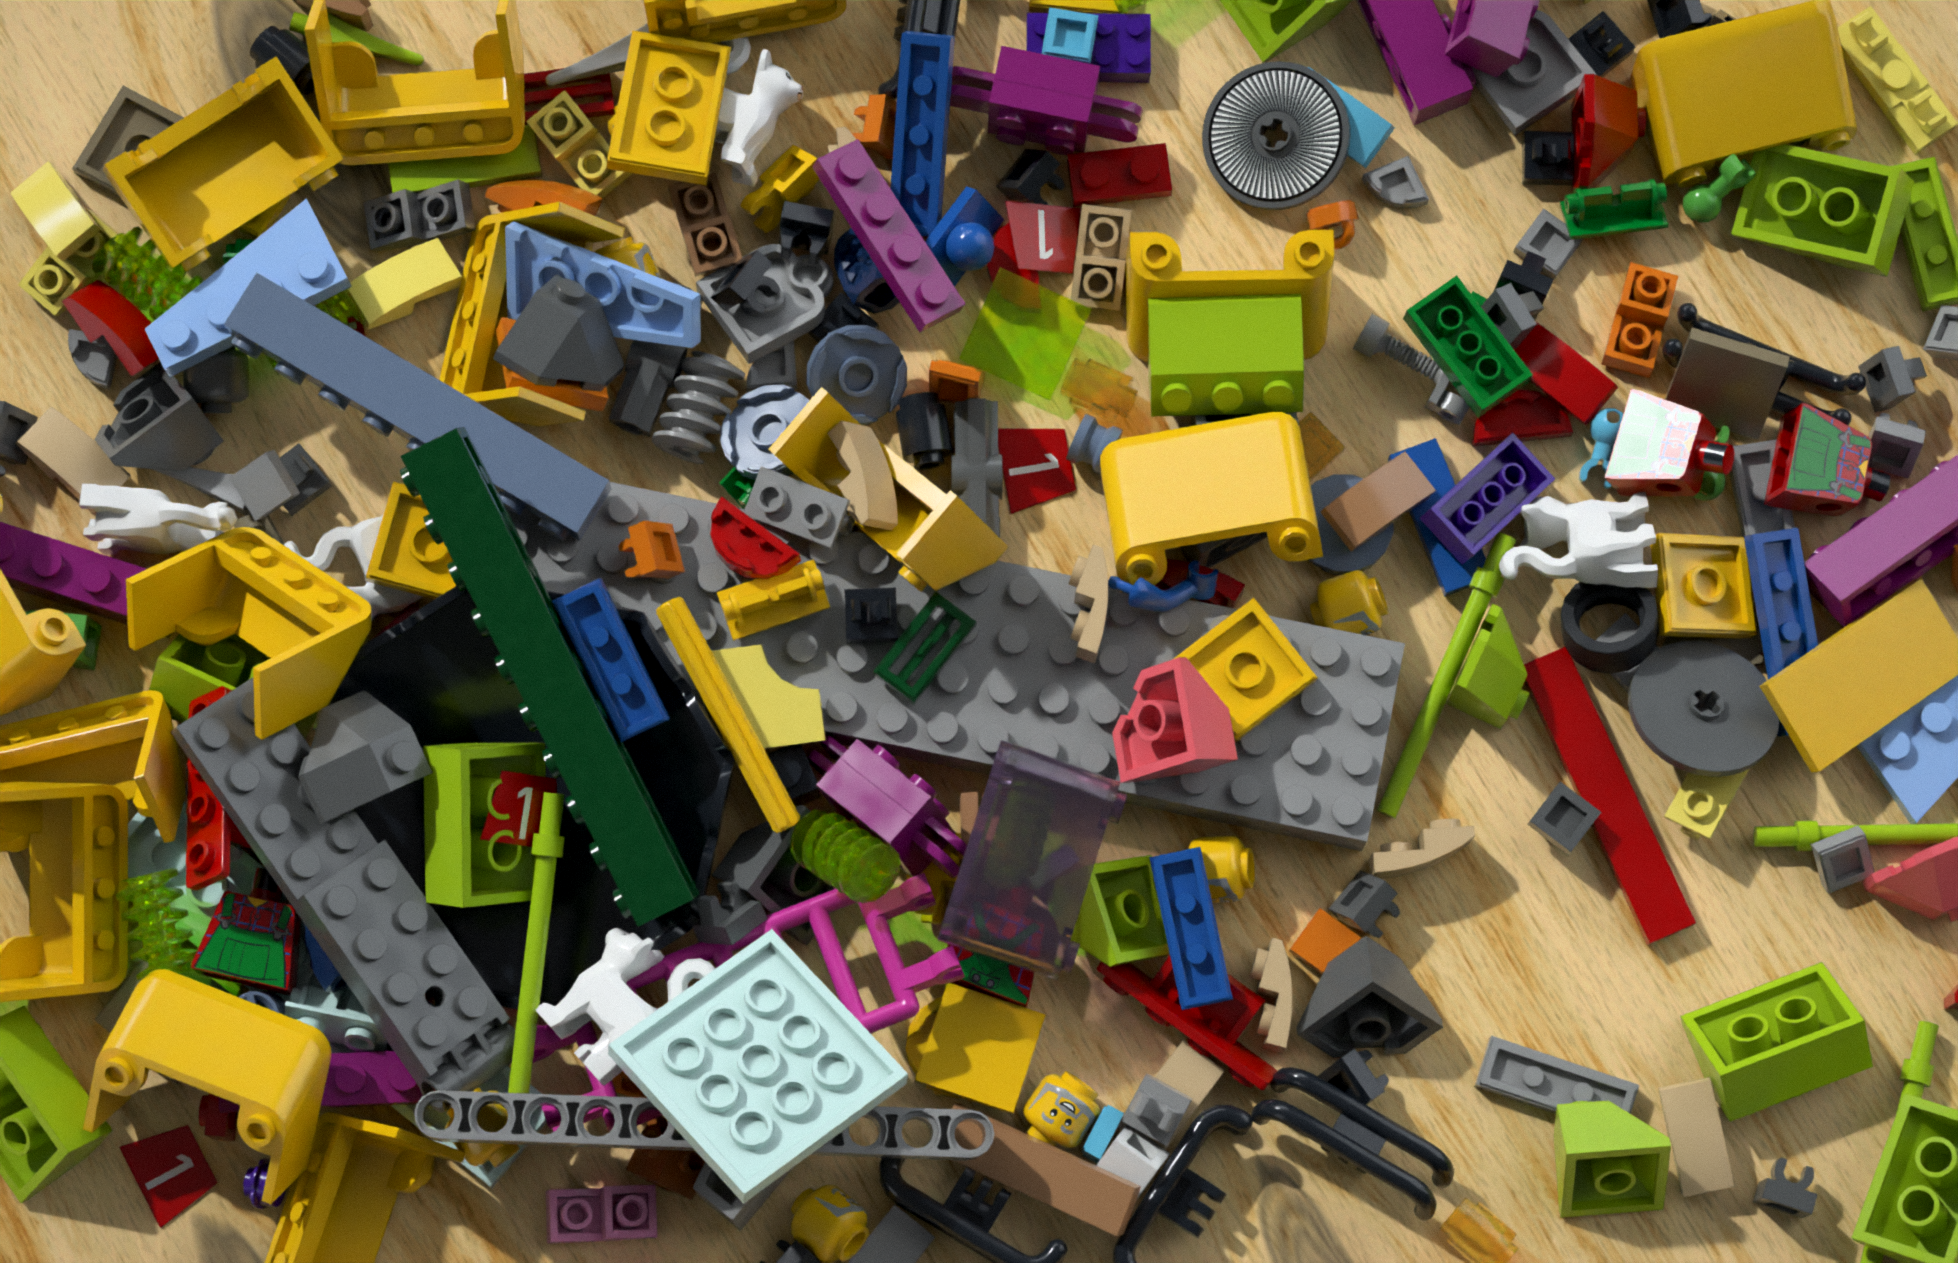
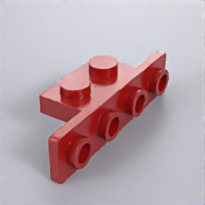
[186,686,252,891]
[1096,956,1277,1091]

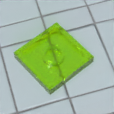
[959,267,1093,401]

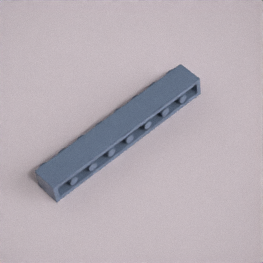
[224,272,612,541]

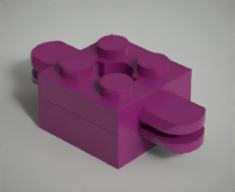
[950,46,1143,155]
[807,735,975,879]

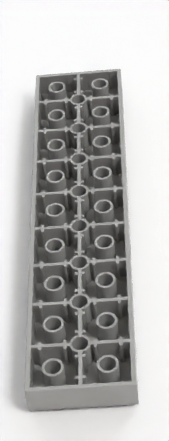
[506,482,1405,851]

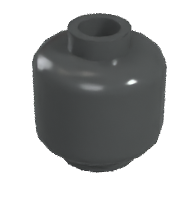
[183,346,249,413]

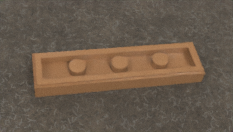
[952,1103,1141,1237]

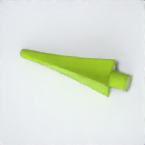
[289,12,424,66]

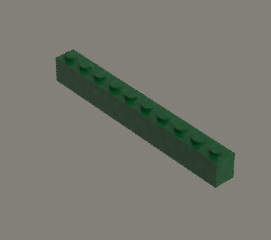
[400,427,699,927]

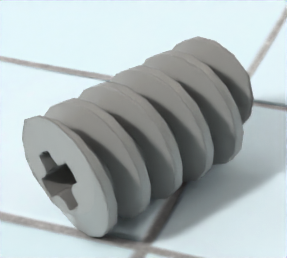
[652,351,745,464]

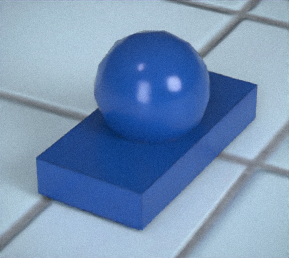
[925,186,1004,287]

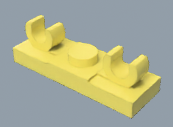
[1838,6,1958,155]

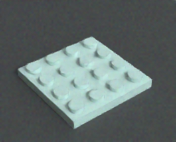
[608,929,908,1204]

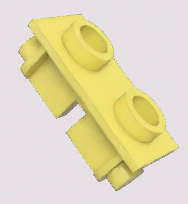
[1664,769,1749,840]

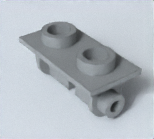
[744,466,855,549]

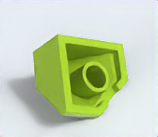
[1445,603,1530,729]

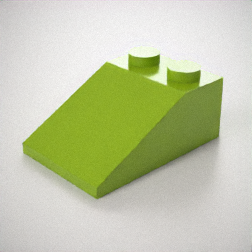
[1731,144,1914,277]

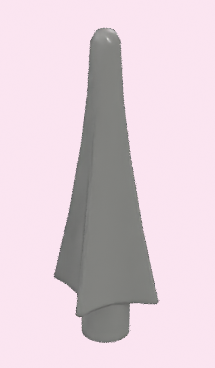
[545,24,649,86]
[152,467,252,516]

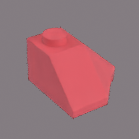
[1112,657,1238,783]
[1862,836,1958,922]

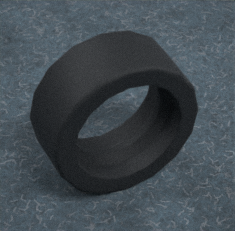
[1561,582,1659,674]

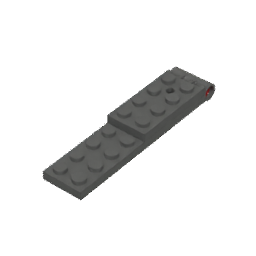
[171,678,515,1113]

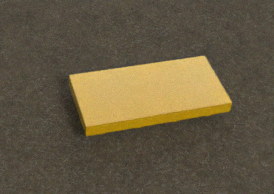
[1759,578,1958,773]

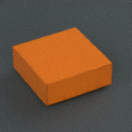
[1289,908,1361,975]

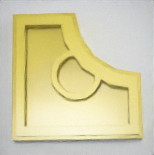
[712,644,826,748]

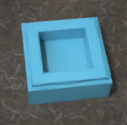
[1041,7,1098,64]
[1081,1105,1124,1164]

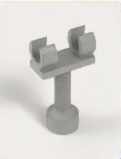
[1353,313,1469,425]

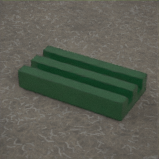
[873,591,977,705]

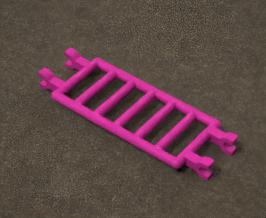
[533,873,965,1132]

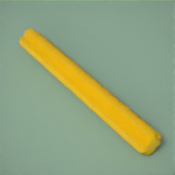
[656,597,800,833]

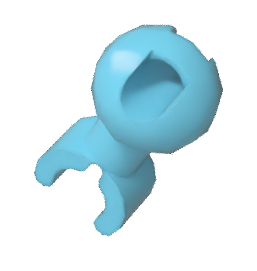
[1579,408,1624,489]

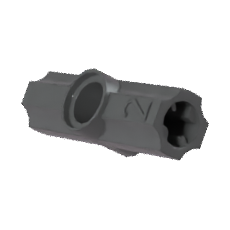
[609,282,703,437]
[951,398,1003,538]

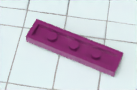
[812,139,965,333]
[219,1051,423,1113]

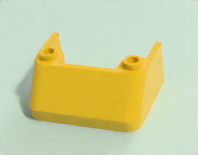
[304,0,525,166]
[439,202,625,426]
[768,387,1009,592]
[126,527,371,740]
[0,690,186,853]
[0,782,128,1002]
[83,969,331,1204]
[264,1112,466,1263]

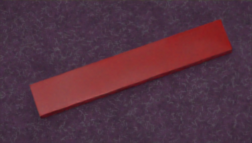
[1524,647,1696,946]

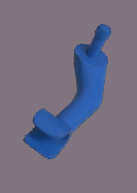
[1108,560,1219,612]

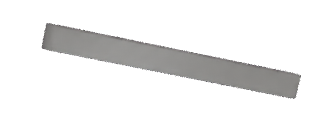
[414,1090,994,1161]

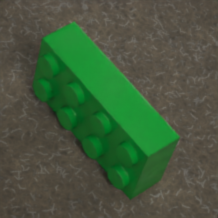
[1403,275,1533,418]

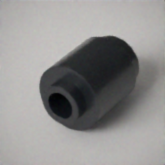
[250,26,315,95]
[896,392,953,470]

